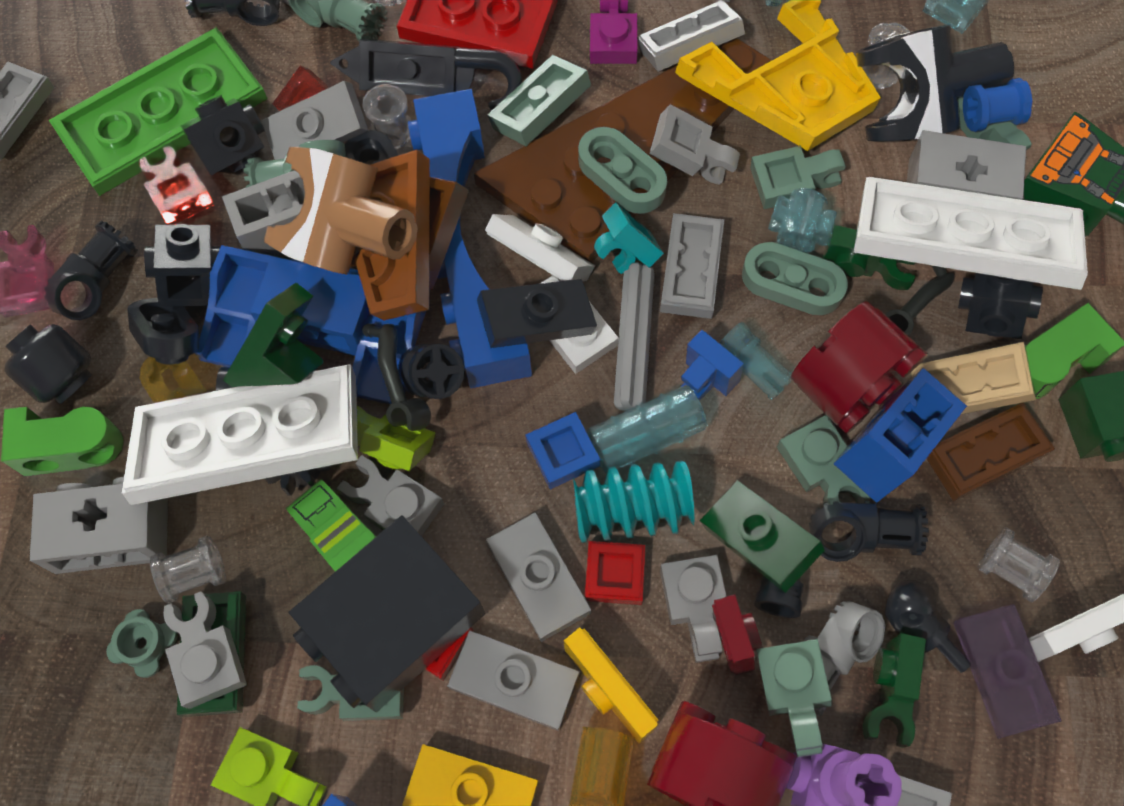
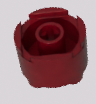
[790,301,928,434]
[647,701,797,806]

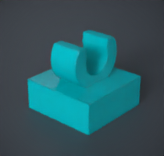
[594,202,664,274]

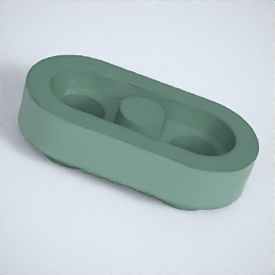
[578,127,667,214]
[742,242,848,315]

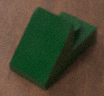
[223,283,324,387]

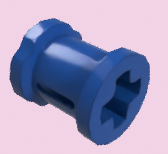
[963,78,1032,132]

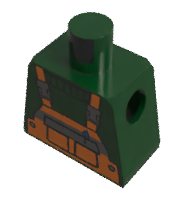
[1022,112,1124,236]

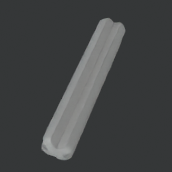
[614,262,654,412]

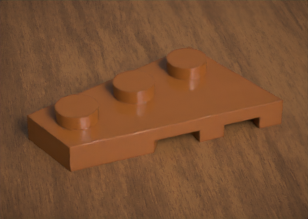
[355,150,430,320]

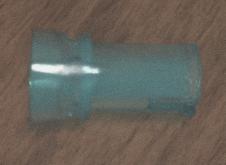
[719,322,792,401]

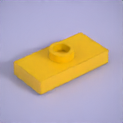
[564,627,659,744]
[402,744,539,806]

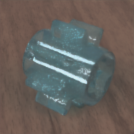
[768,188,837,253]

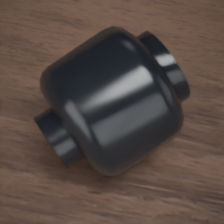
[5,324,92,404]

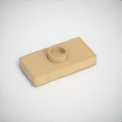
[911,342,1036,414]

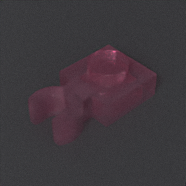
[0,225,54,318]

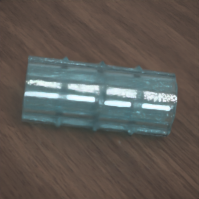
[587,385,707,474]

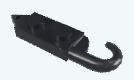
[330,39,522,110]

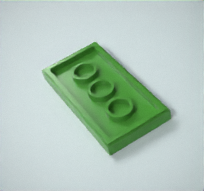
[49,27,267,196]

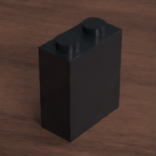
[288,515,486,713]

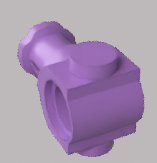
[786,744,902,806]

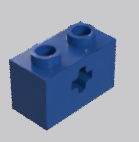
[834,368,967,503]

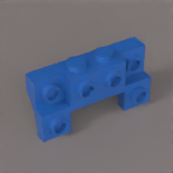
[195,245,426,405]

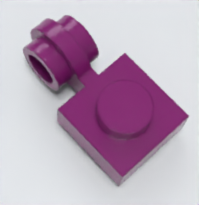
[590,0,637,64]

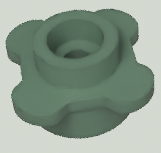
[106,609,177,678]

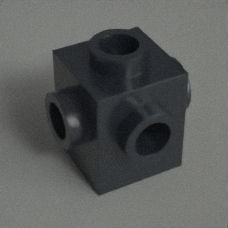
[181,95,265,175]
[144,224,221,307]
[958,273,1043,339]

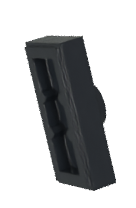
[477,279,597,348]

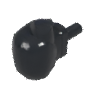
[885,580,971,673]

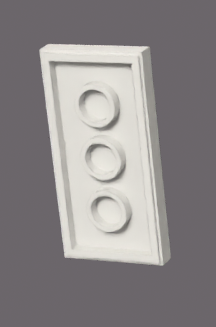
[853,177,1088,290]
[122,364,358,505]

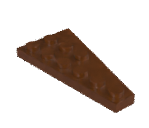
[474,38,771,263]

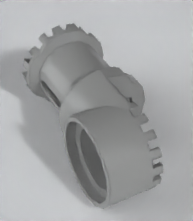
[804,601,885,717]

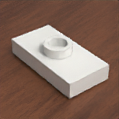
[485,214,595,281]
[1022,594,1124,664]

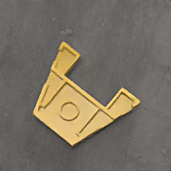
[675,0,881,151]

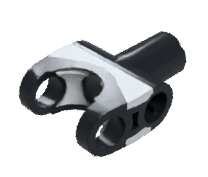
[856,25,1014,141]

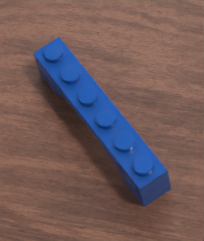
[408,89,532,389]

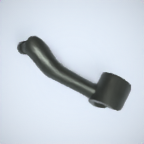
[885,265,955,336]
[363,323,431,431]

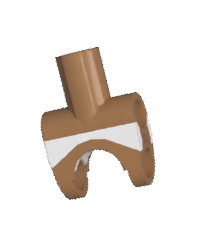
[264,147,418,275]

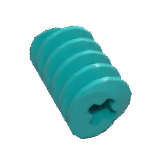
[573,461,695,543]

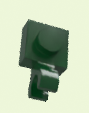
[823,225,915,290]
[863,633,926,748]

